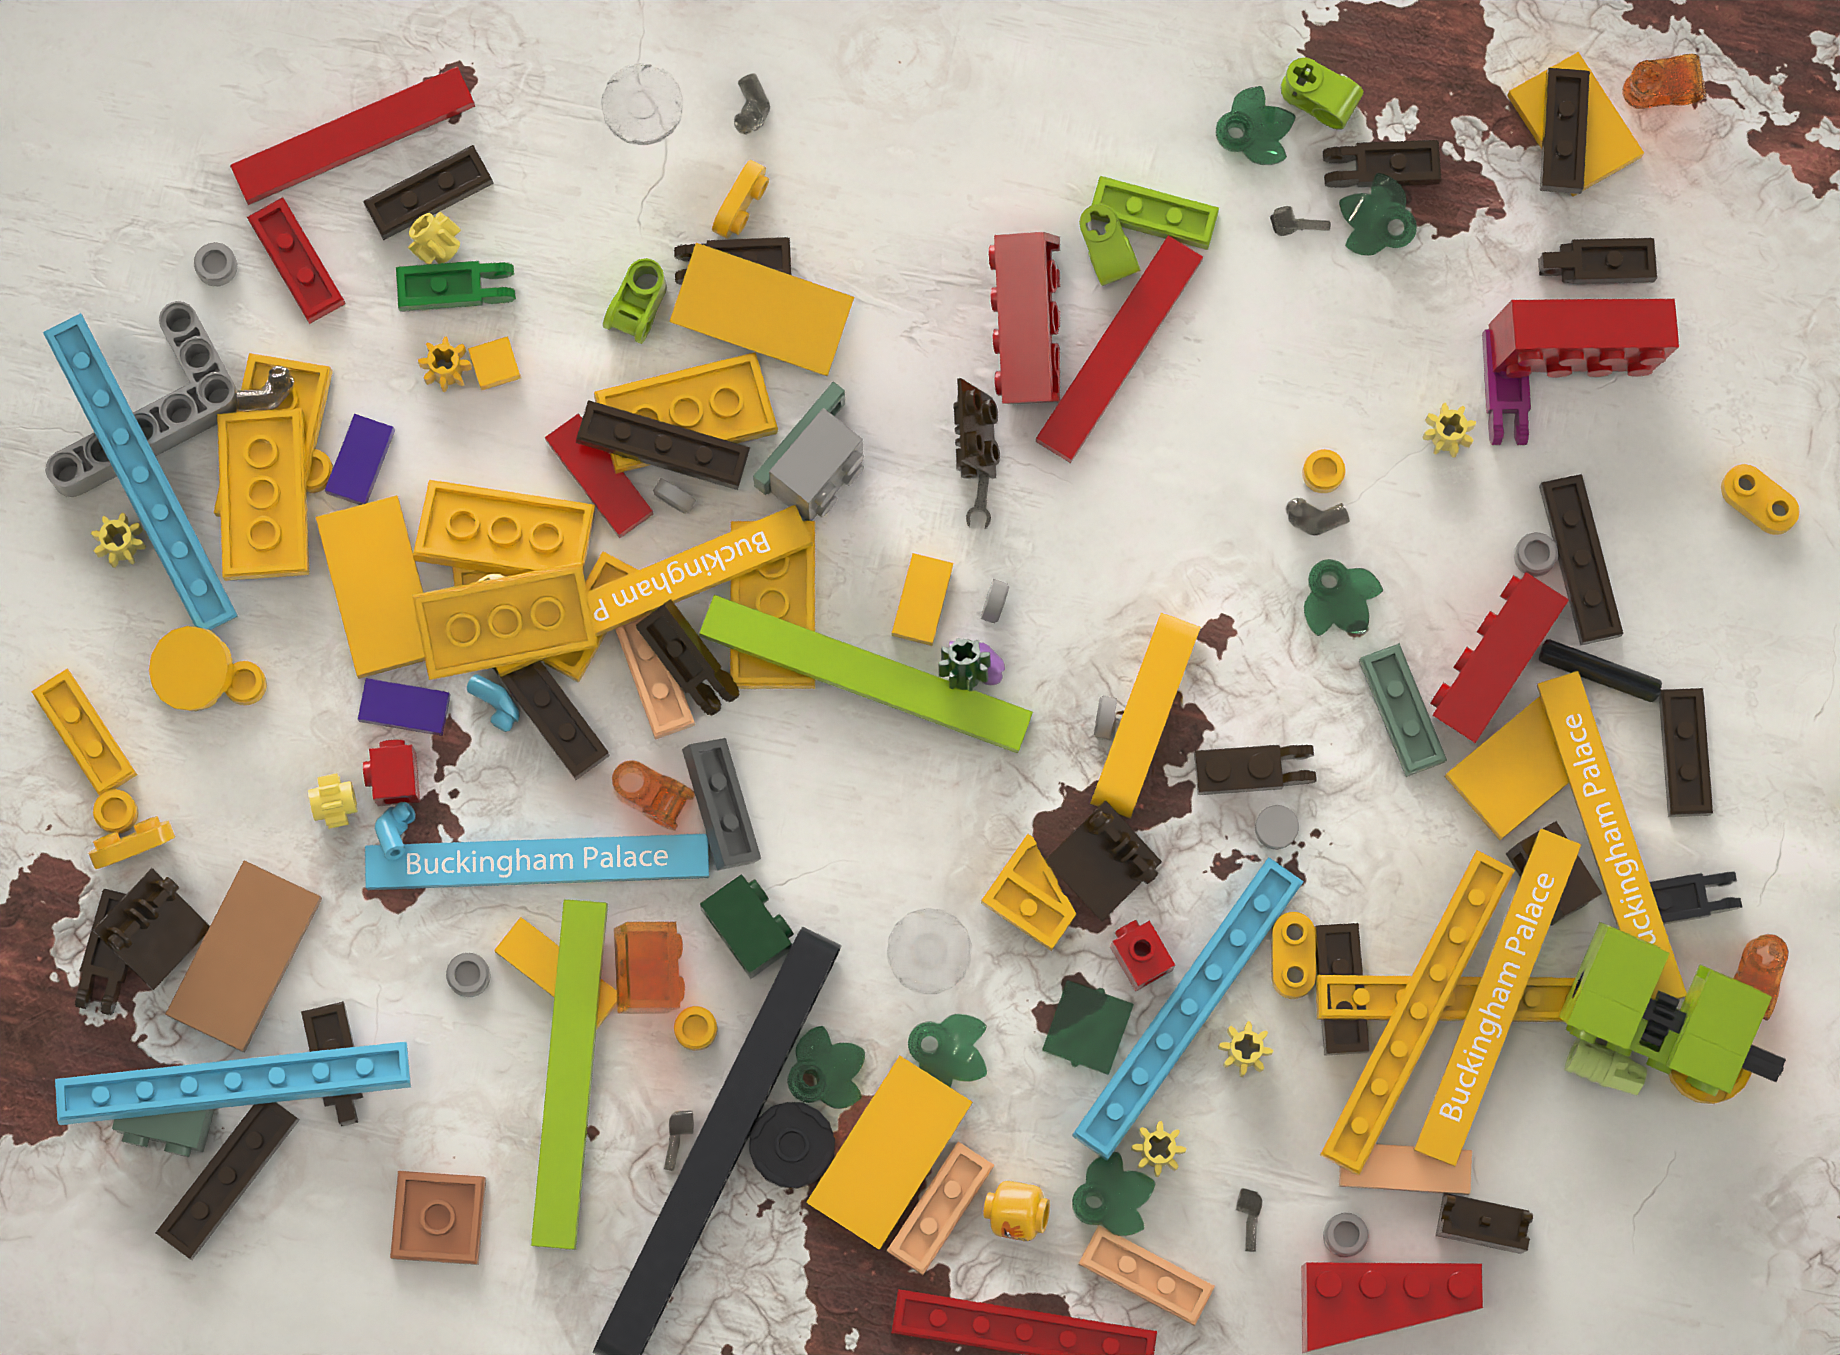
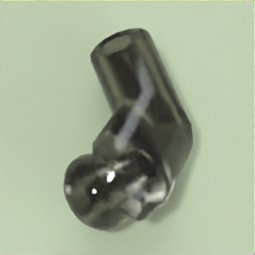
[734,73,770,135]
[236,366,294,411]
[1286,498,1350,536]

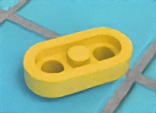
[712,160,769,239]
[1721,464,1800,535]
[88,816,176,869]
[1271,912,1316,999]

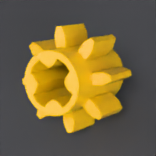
[418,337,472,392]

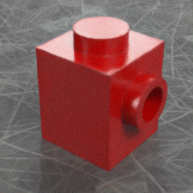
[363,739,420,807]
[1110,920,1175,992]

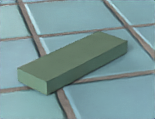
[753,381,845,495]
[1359,643,1447,777]

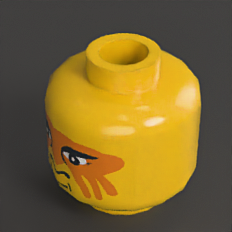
[983,1181,1050,1241]

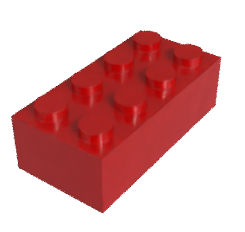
[1488,299,1679,378]

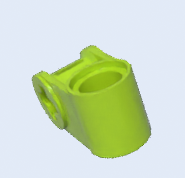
[1280,57,1363,130]
[1079,203,1141,286]
[603,258,667,344]

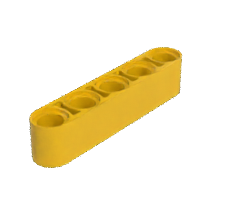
[1090,613,1201,818]

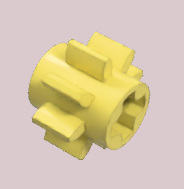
[408,212,461,264]
[1422,403,1476,458]
[91,513,146,568]
[308,773,358,829]
[1218,1021,1273,1077]
[1131,1121,1186,1177]

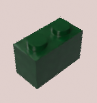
[700,874,794,979]

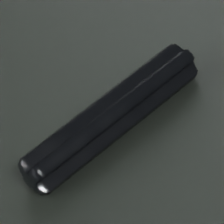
[1539,639,1662,702]

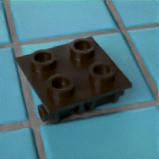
[953,378,1000,479]
[1045,801,1162,921]
[92,868,210,990]

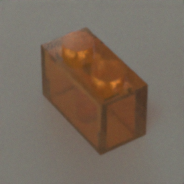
[614,922,685,1014]

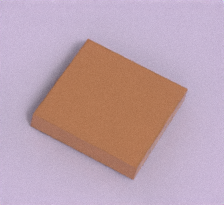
[390,1171,486,1265]

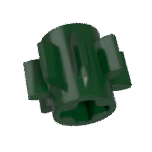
[938,638,991,692]

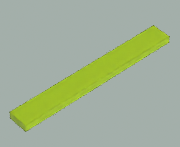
[699,595,1033,753]
[531,899,608,1250]

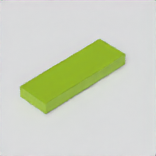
[1092,176,1219,250]

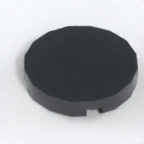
[749,1102,835,1189]

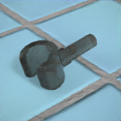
[1270,206,1331,236]
[966,473,991,530]
[663,1111,694,1171]
[1235,1188,1263,1252]

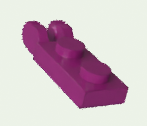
[1482,329,1531,445]

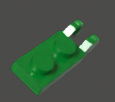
[396,261,516,312]

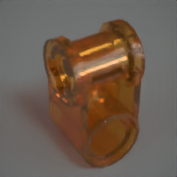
[1622,54,1707,109]
[612,760,695,831]
[1733,934,1789,1021]

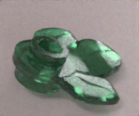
[1215,86,1296,165]
[1339,173,1417,256]
[1303,559,1383,636]
[908,1014,987,1088]
[787,1026,865,1109]
[1072,1152,1156,1236]

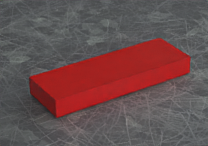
[247,197,345,324]
[545,413,653,539]

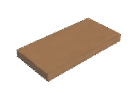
[165,860,322,1053]

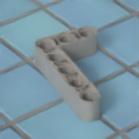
[45,301,240,497]

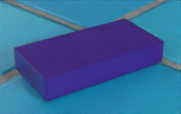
[325,413,395,505]
[358,678,451,736]

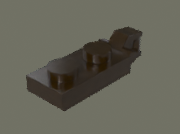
[1538,238,1657,284]
[301,1001,363,1127]

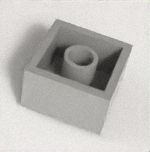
[769,408,864,521]

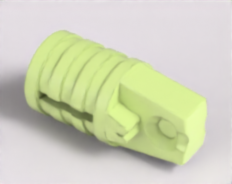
[1565,1038,1647,1095]

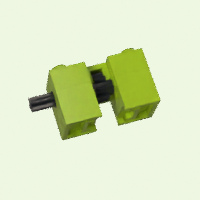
[1559,922,1786,1096]

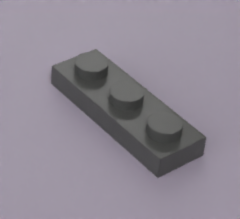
[682,738,761,871]

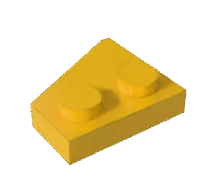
[981,834,1076,951]

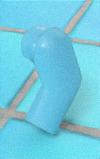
[467,674,520,732]
[375,802,416,860]

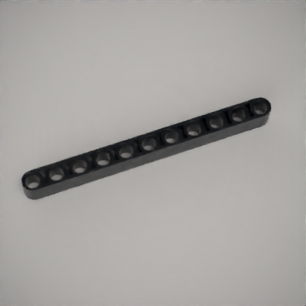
[593,927,841,1355]

